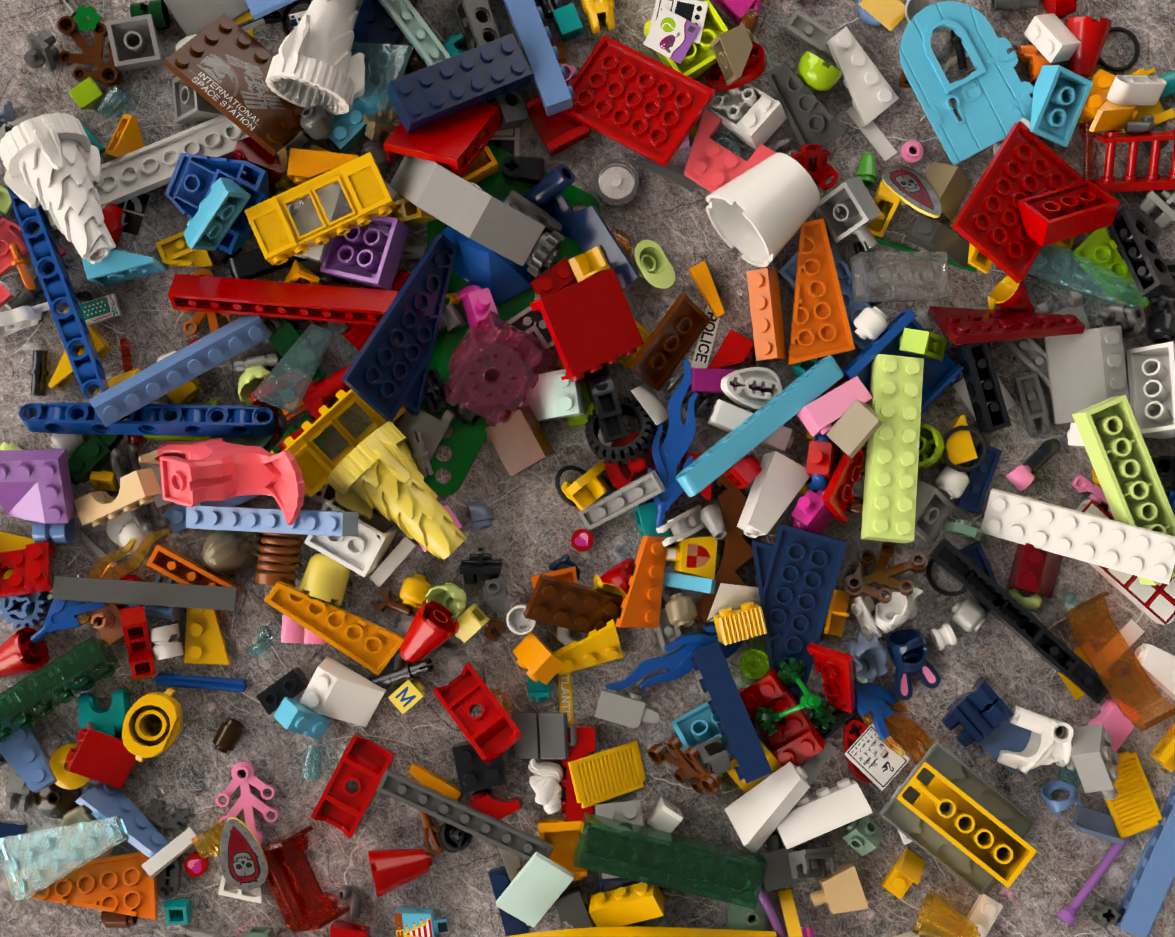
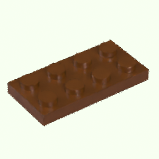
[628,293,711,392]
[523,574,623,634]

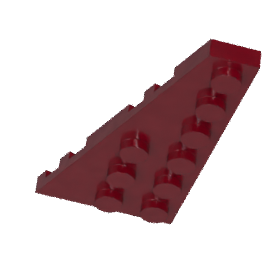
[928,306,1085,345]

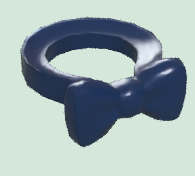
[549,554,580,580]

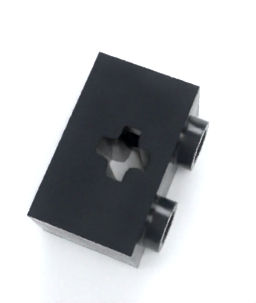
[256,667,309,715]

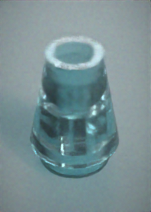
[97,84,130,118]
[299,746,322,780]

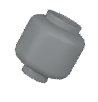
[951,599,987,632]

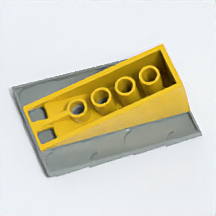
[879,741,1037,895]

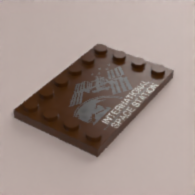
[164,14,305,156]

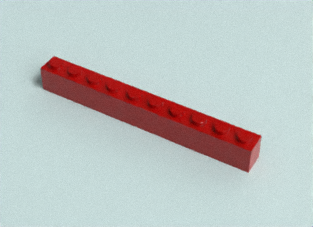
[168,274,398,325]

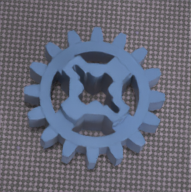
[0,592,48,629]

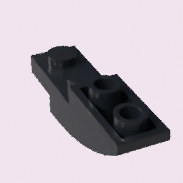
[584,363,628,444]

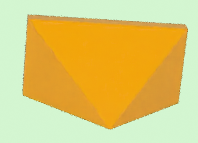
[104,114,145,158]
[284,259,320,285]

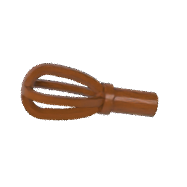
[417,809,444,855]

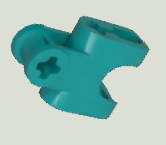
[78,688,131,739]

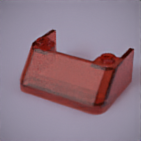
[261,825,350,933]

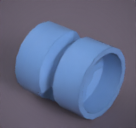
[32,518,75,545]

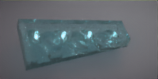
[252,324,333,414]

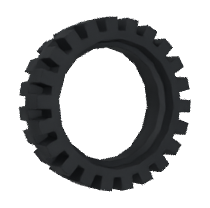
[585,397,654,465]

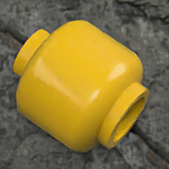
[399,573,432,609]

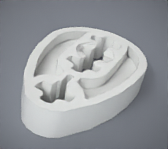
[721,367,782,411]

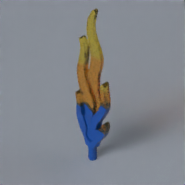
[30,529,170,644]
[854,679,933,765]

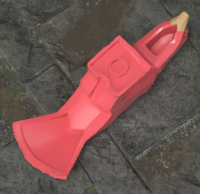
[139,438,305,525]

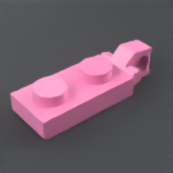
[1070,474,1113,516]

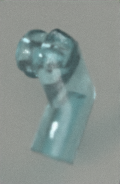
[1061,592,1096,614]
[247,625,273,658]

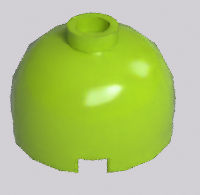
[797,51,843,92]
[918,422,944,468]

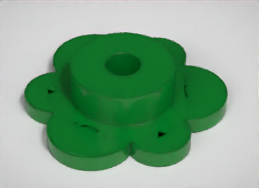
[74,5,101,31]

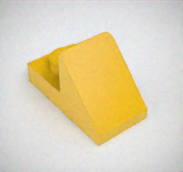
[880,847,926,900]

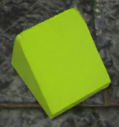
[68,77,104,110]

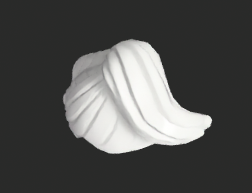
[874,587,923,634]
[528,759,563,815]

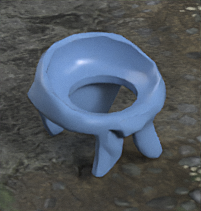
[1040,780,1082,820]

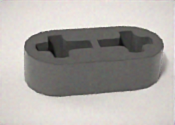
[157,857,182,900]

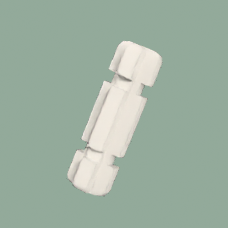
[234,353,279,372]

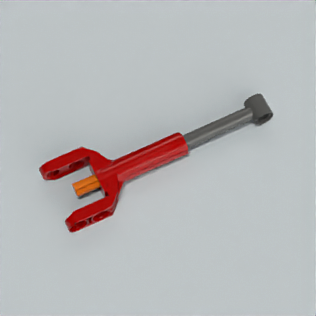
[249,304,466,452]

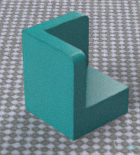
[552,3,583,43]

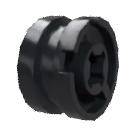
[437,822,473,853]

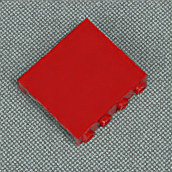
[383,103,501,177]
[530,268,644,382]

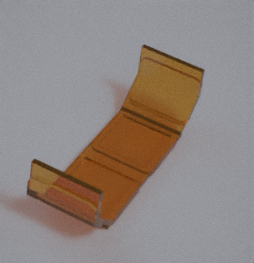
[1065,591,1175,732]

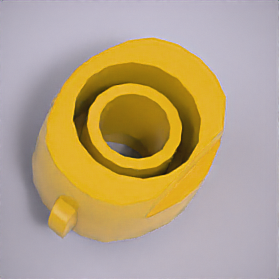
[122,688,184,763]

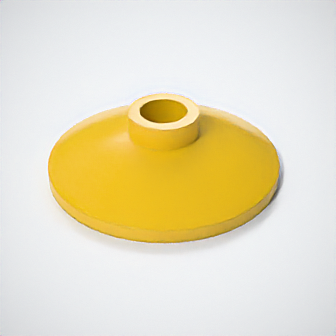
[49,743,91,790]

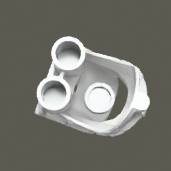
[998,705,1075,774]

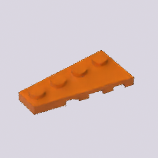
[615,535,667,628]

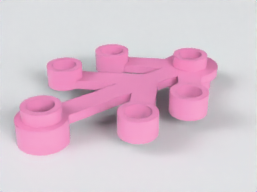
[215,761,279,846]

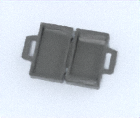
[511,712,577,759]

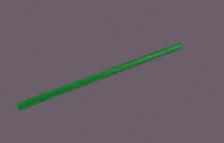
[854,235,976,272]

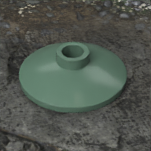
[727,892,771,931]

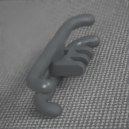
[110,443,169,532]

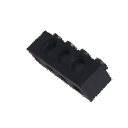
[1108,207,1175,299]
[955,342,1011,433]

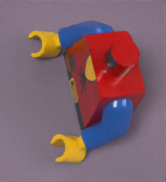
[799,427,840,494]

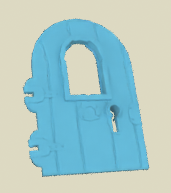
[899,1,1034,165]

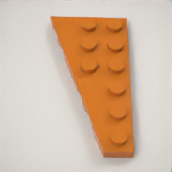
[788,218,855,366]
[17,851,158,921]

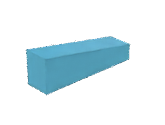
[663,571,716,594]

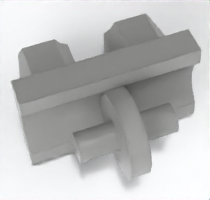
[1138,190,1175,229]

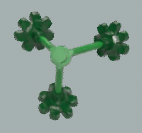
[756,658,837,737]

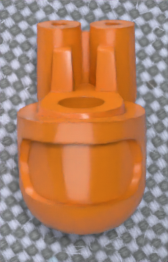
[1016,45,1059,82]

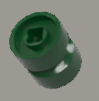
[130,0,170,31]

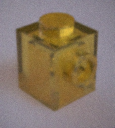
[191,822,224,859]

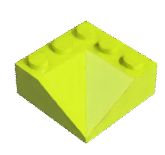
[644,0,728,79]

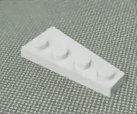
[827,27,899,127]

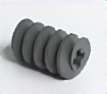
[667,369,714,418]

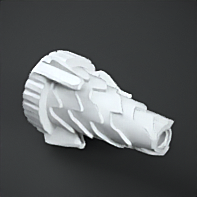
[265,0,365,115]
[0,113,116,264]

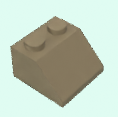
[710,24,753,86]

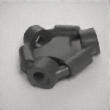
[1098,303,1146,339]

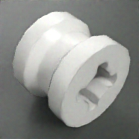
[930,623,957,651]

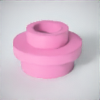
[901,140,924,163]

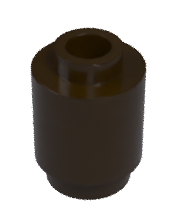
[212,717,244,753]

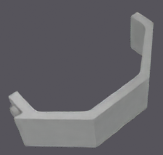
[389,155,545,266]

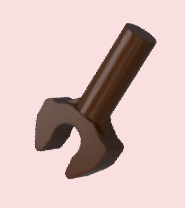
[370,589,413,616]
[484,616,506,641]

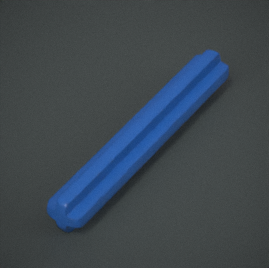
[155,673,247,692]

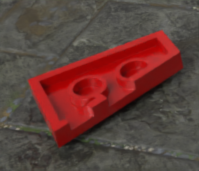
[821,448,866,524]
[807,642,856,714]

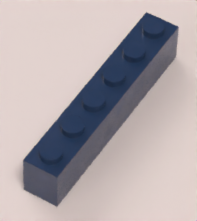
[690,641,773,784]

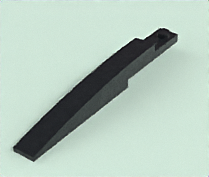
[929,538,1113,704]

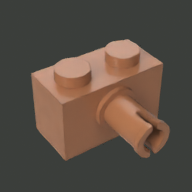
[86,602,126,645]

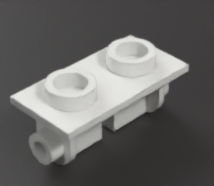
[849,593,884,640]

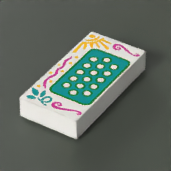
[79,294,123,326]

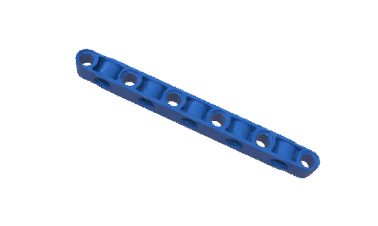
[7,187,109,400]
[19,403,276,437]

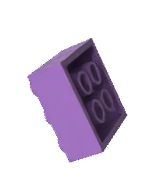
[320,207,410,290]
[0,449,76,524]

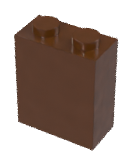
[485,406,555,477]

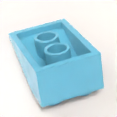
[1030,65,1094,147]
[81,249,167,287]

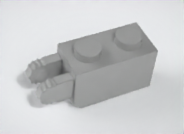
[594,688,660,729]

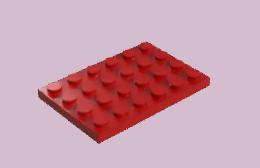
[561,35,716,168]
[951,121,1083,283]

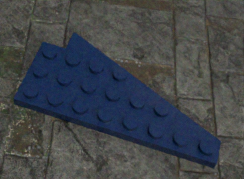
[341,234,457,422]
[752,523,848,704]

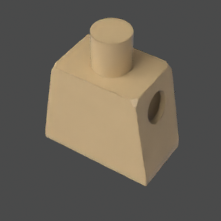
[809,861,869,914]

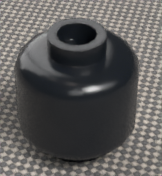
[1147,310,1175,344]

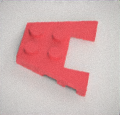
[684,110,776,193]
[0,217,66,308]

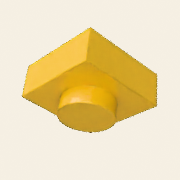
[89,470,119,492]

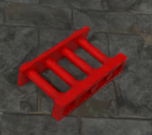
[1092,127,1175,193]

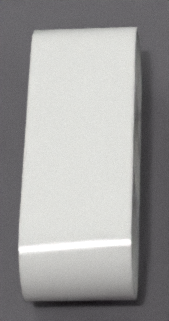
[1106,75,1167,105]

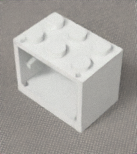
[304,497,399,577]

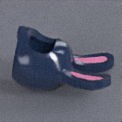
[887,629,940,700]

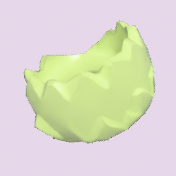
[238,365,275,407]
[426,583,467,620]

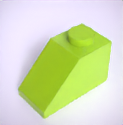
[899,328,948,361]

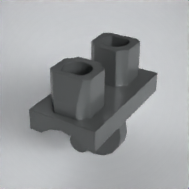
[24,29,60,72]

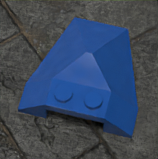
[165,153,269,255]
[433,200,532,307]

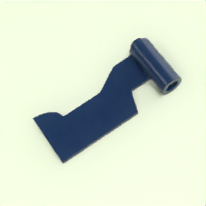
[523,164,640,290]

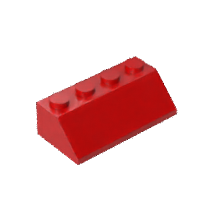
[1018,180,1120,247]

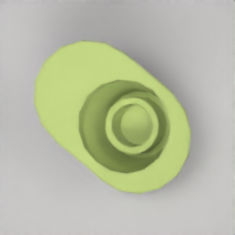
[632,240,675,289]

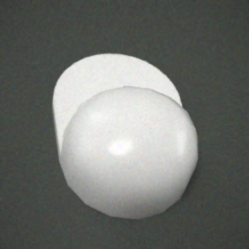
[106,511,155,553]

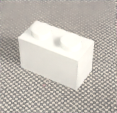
[1024,13,1081,63]

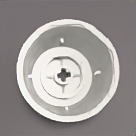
[706,153,820,268]

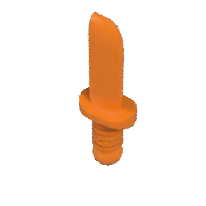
[9,242,36,290]

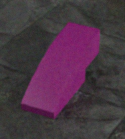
[692,368,761,394]

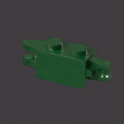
[264,317,326,382]
[68,434,124,485]

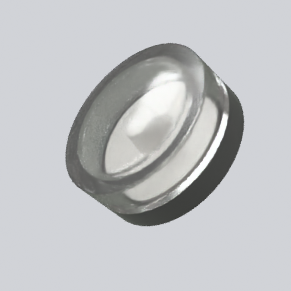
[594,159,639,207]

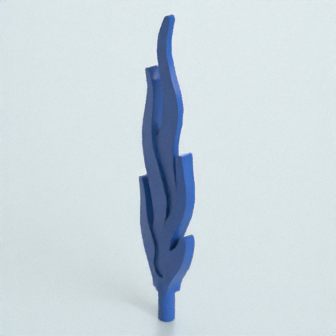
[647,359,698,528]
[605,623,746,690]

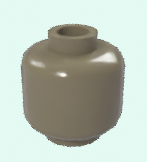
[665,593,698,629]

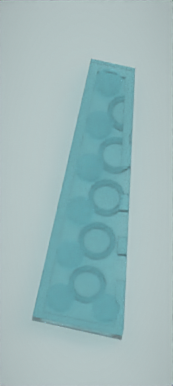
[1026,243,1148,310]

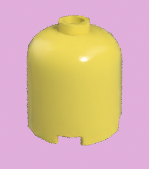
[298,553,351,606]

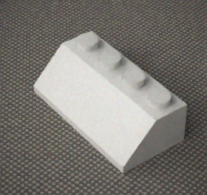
[1126,341,1175,439]
[776,778,873,849]

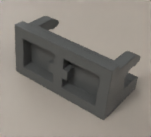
[788,847,836,879]

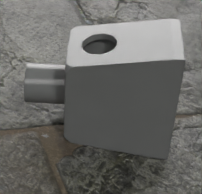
[758,832,807,892]

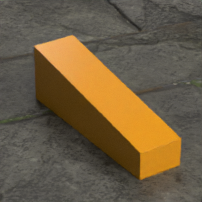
[688,260,725,319]
[408,762,461,800]

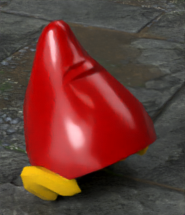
[987,276,1035,313]
[593,558,634,599]

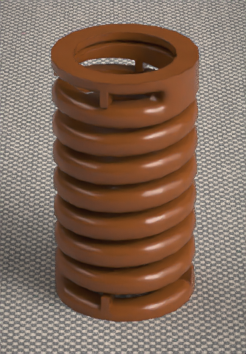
[254,532,304,587]

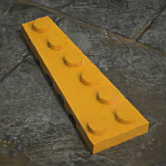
[264,580,404,676]

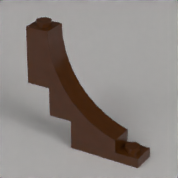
[694,473,754,623]

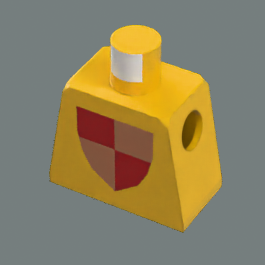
[665,535,717,579]

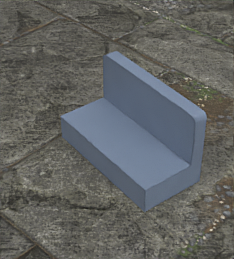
[1071,804,1125,845]

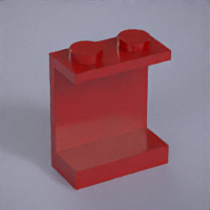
[525,95,590,157]
[65,722,136,789]

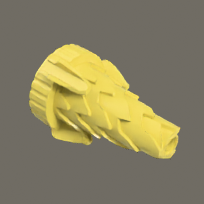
[327,421,467,560]

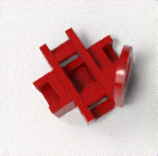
[791,143,839,190]

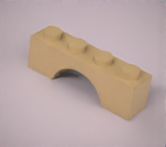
[73,468,162,527]

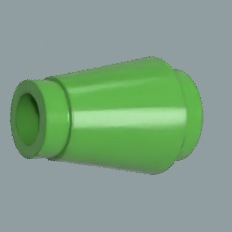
[855,152,877,188]

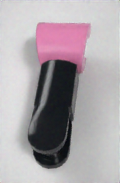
[1006,439,1061,491]

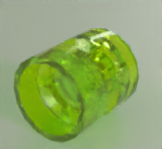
[738,649,769,679]

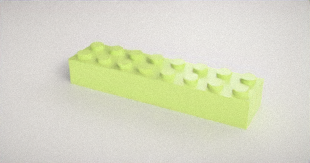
[861,354,924,543]
[1072,395,1175,586]

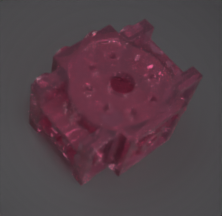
[444,310,543,427]

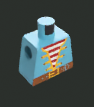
[394,907,449,937]

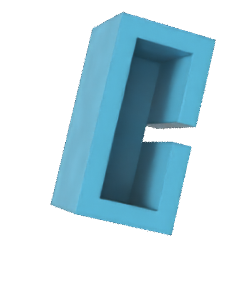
[273,697,332,740]

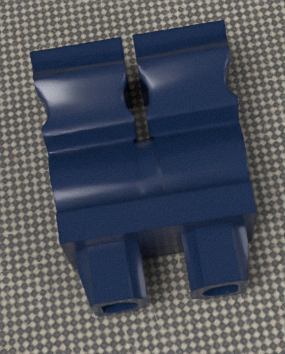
[941,678,1014,747]

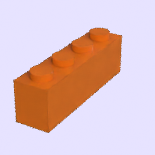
[746,268,787,363]
[146,544,244,597]

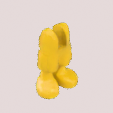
[581,0,615,34]

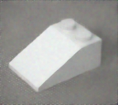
[299,656,386,727]

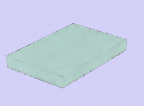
[496,851,574,928]

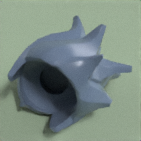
[842,632,888,683]

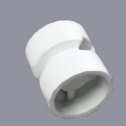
[506,603,536,635]
[148,623,184,661]

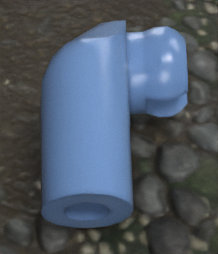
[856,0,882,26]

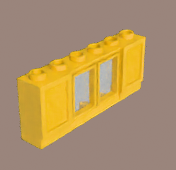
[244,152,397,265]
[269,389,407,497]

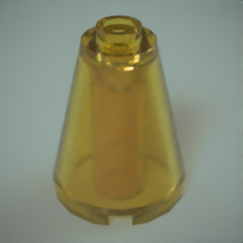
[912,890,981,937]

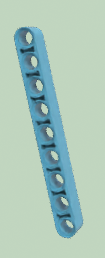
[676,355,844,497]

